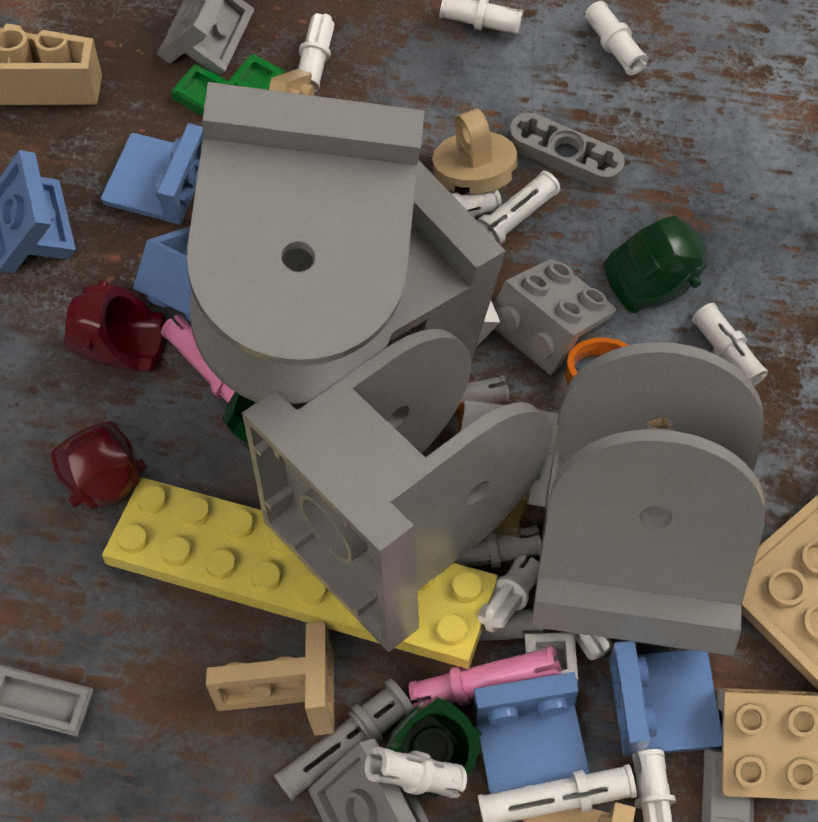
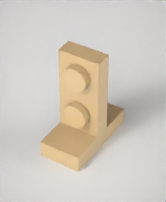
[206,621,334,736]

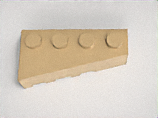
[0,23,102,105]

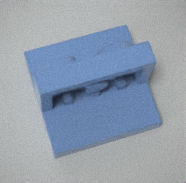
[0,150,76,274]

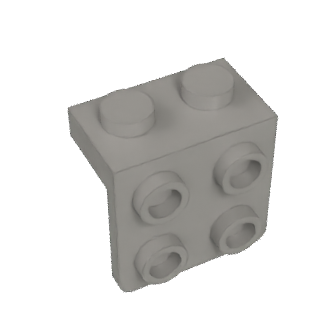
[493,259,616,375]

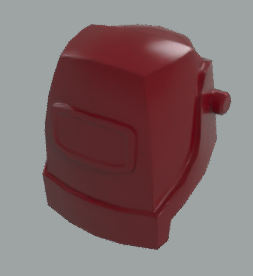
[64,280,166,372]
[51,421,146,510]

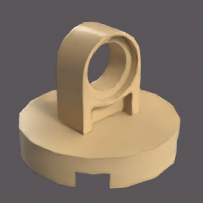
[432,108,518,195]

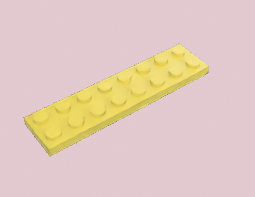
[102,477,498,669]

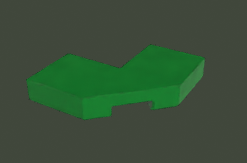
[171,53,286,116]

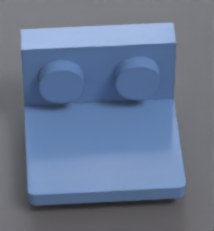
[101,123,203,225]
[609,641,722,757]
[473,672,590,794]

